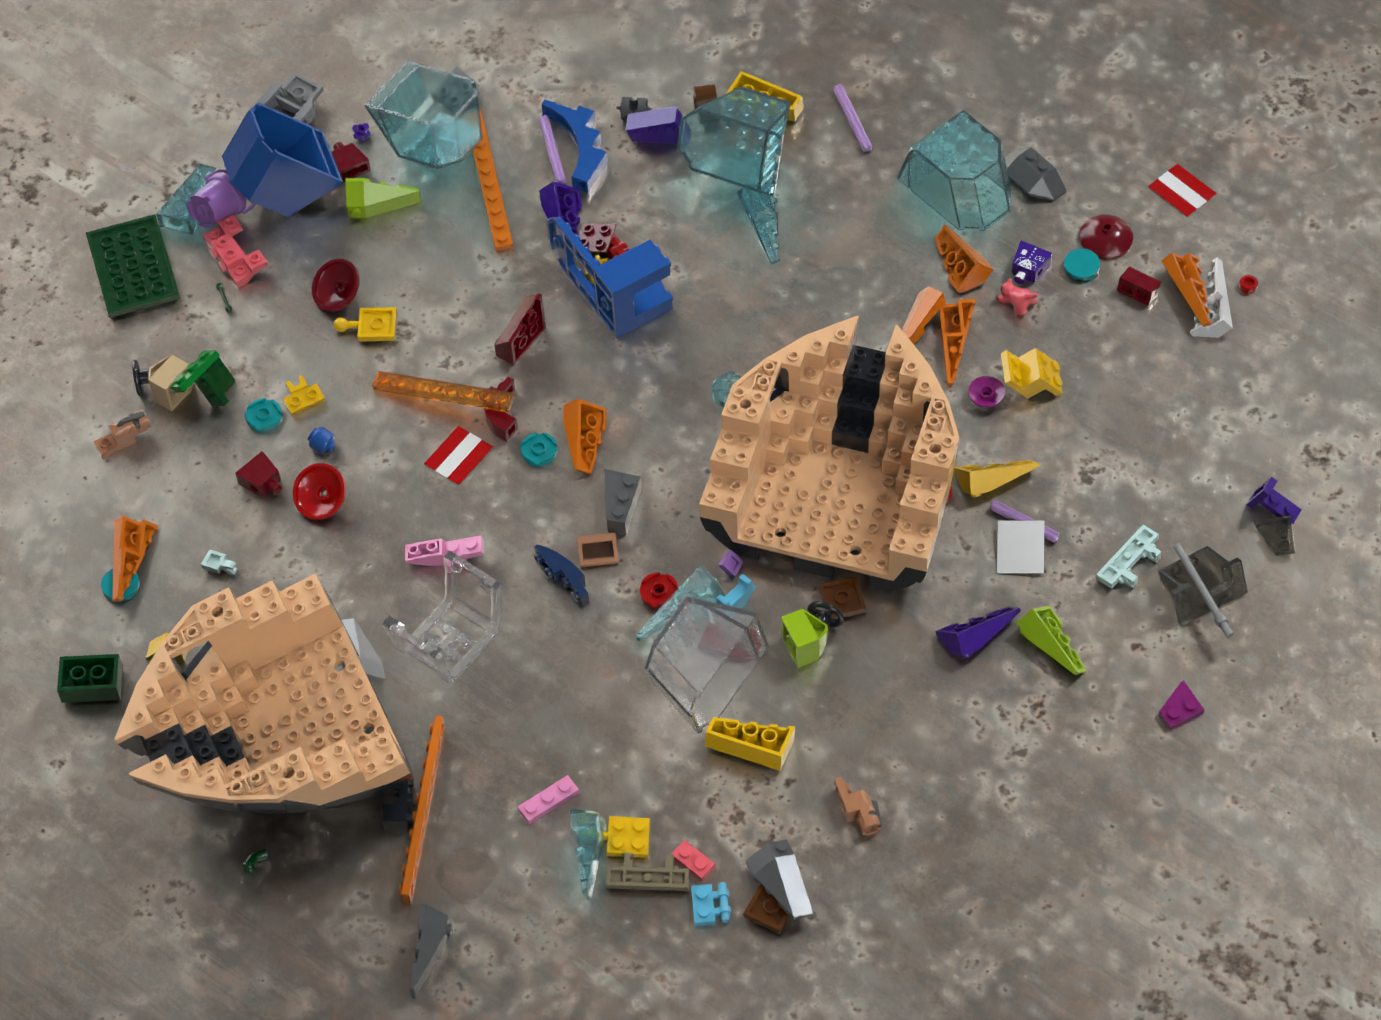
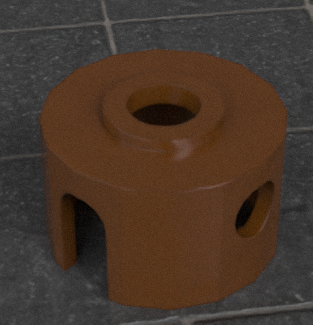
[693,84,719,121]

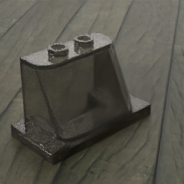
[1159,546,1248,626]

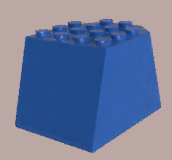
[222,102,343,217]

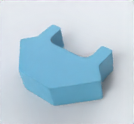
[713,574,757,619]

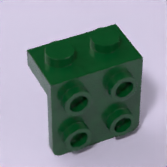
[195,358,235,406]

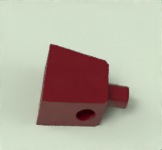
[331,142,371,183]
[235,451,282,497]

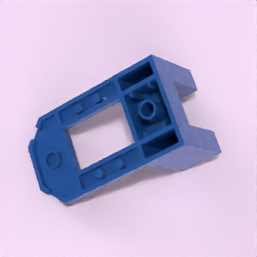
[546,217,674,338]

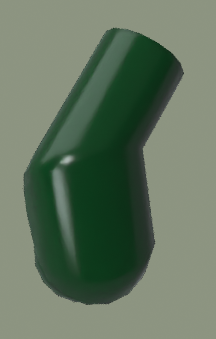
[242,849,268,874]

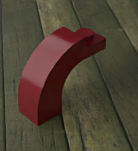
[484,377,518,442]

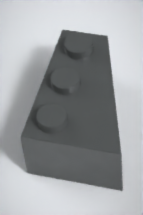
[604,469,642,536]

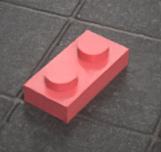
[671,840,716,881]

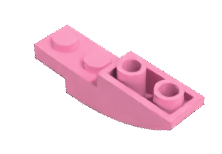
[405,535,484,566]

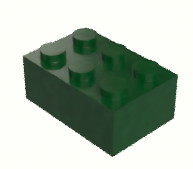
[57,654,123,703]

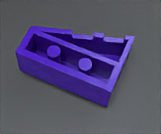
[626,106,689,144]

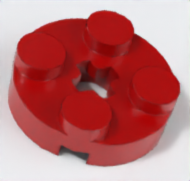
[640,572,678,611]

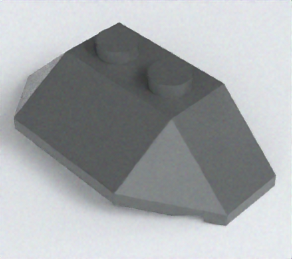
[1004,147,1067,201]

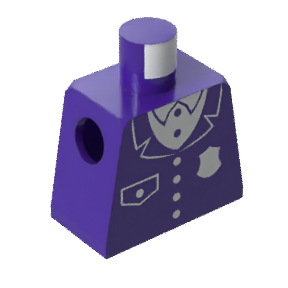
[1012,241,1053,284]

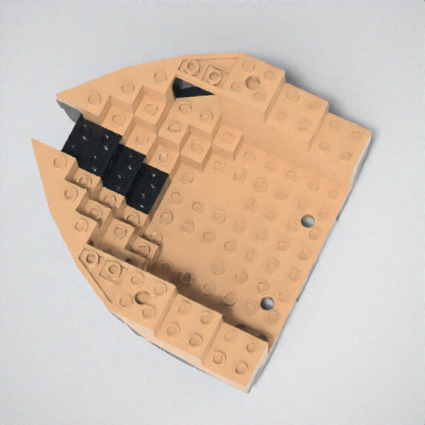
[699,316,960,592]
[115,573,414,815]

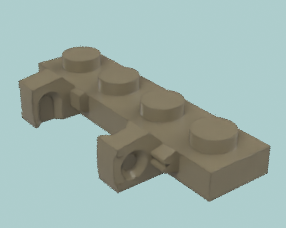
[606,853,690,891]

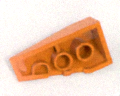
[934,224,994,293]
[563,399,607,475]

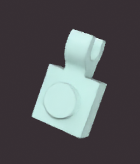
[201,550,238,576]

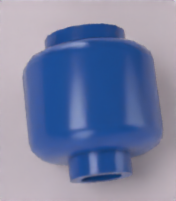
[307,427,337,455]

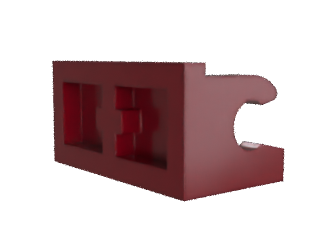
[1117,266,1161,306]

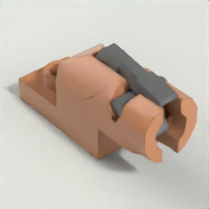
[93,409,151,459]
[834,777,882,835]

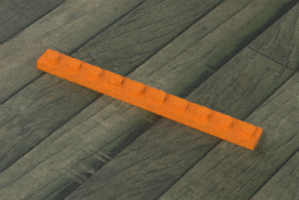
[464,110,513,252]
[399,716,445,904]

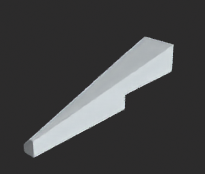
[1190,257,1233,338]

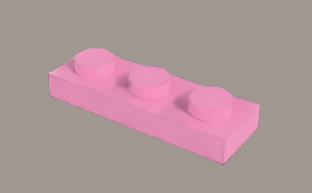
[518,775,580,825]

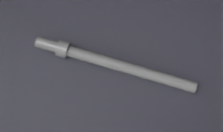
[1173,543,1234,638]

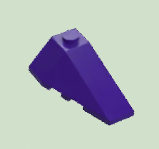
[539,181,582,235]
[935,607,1021,658]

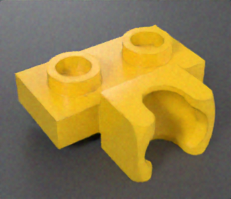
[283,375,325,416]

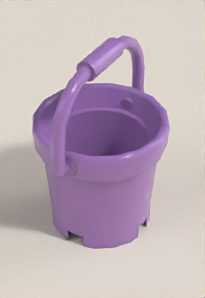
[187,169,256,228]

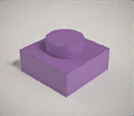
[718,550,743,578]

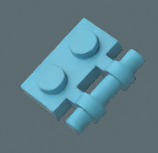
[691,882,731,927]

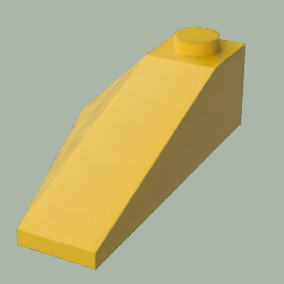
[954,460,1039,497]

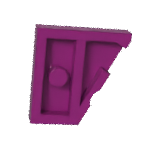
[1159,680,1204,730]

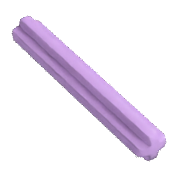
[990,500,1060,543]

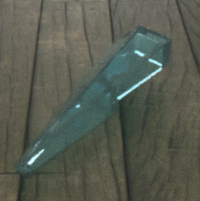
[737,183,780,264]
[635,565,725,641]

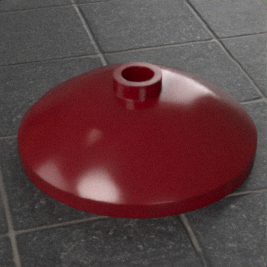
[1079,215,1134,260]
[312,258,360,312]

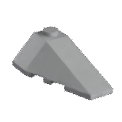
[342,618,385,682]

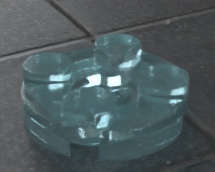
[711,371,742,407]

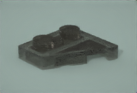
[1254,515,1295,556]

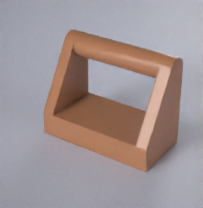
[577,533,619,568]

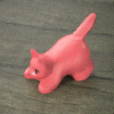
[997,279,1038,315]

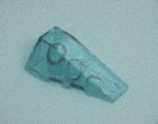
[569,809,607,900]

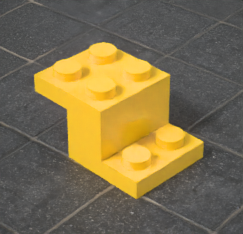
[1001,348,1063,399]

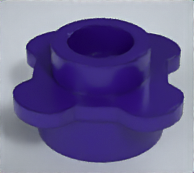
[352,123,371,140]

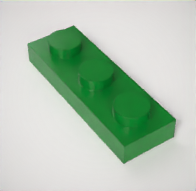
[170,350,220,392]

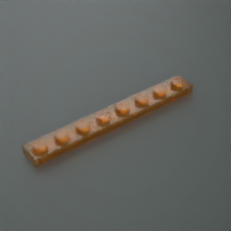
[372,371,515,412]

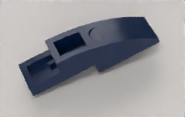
[534,544,589,607]

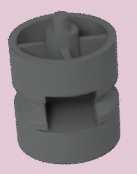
[617,97,652,120]

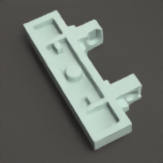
[1096,525,1161,589]

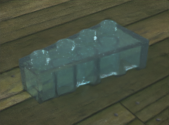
[156,164,217,235]

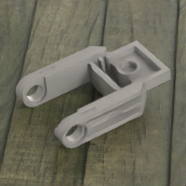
[242,72,324,125]

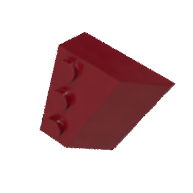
[494,293,546,365]

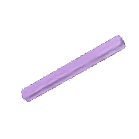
[834,84,872,152]
[539,115,566,184]

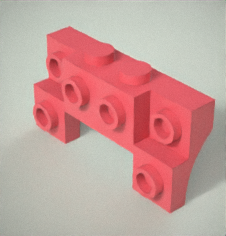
[203,214,268,288]

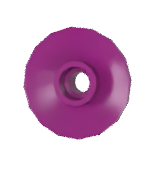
[968,376,1005,408]

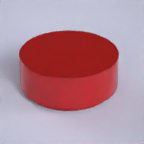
[1239,275,1258,294]

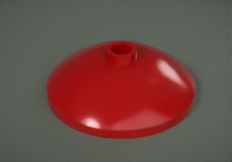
[293,463,346,520]

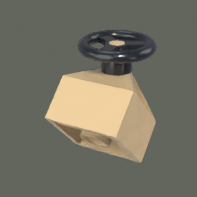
[132,355,195,412]

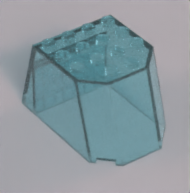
[365,60,482,169]
[677,86,791,197]
[897,110,1011,231]

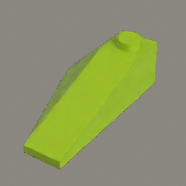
[1016,605,1086,675]

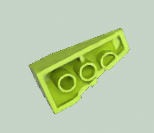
[346,178,421,218]

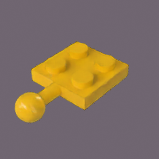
[333,307,397,341]
[579,816,650,858]

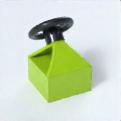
[781,601,844,668]

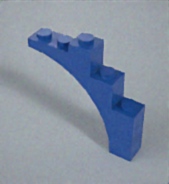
[541,99,608,193]

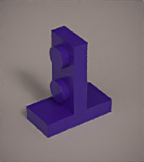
[1246,477,1302,526]

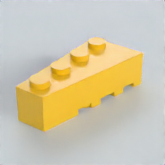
[724,71,804,121]
[705,717,795,771]

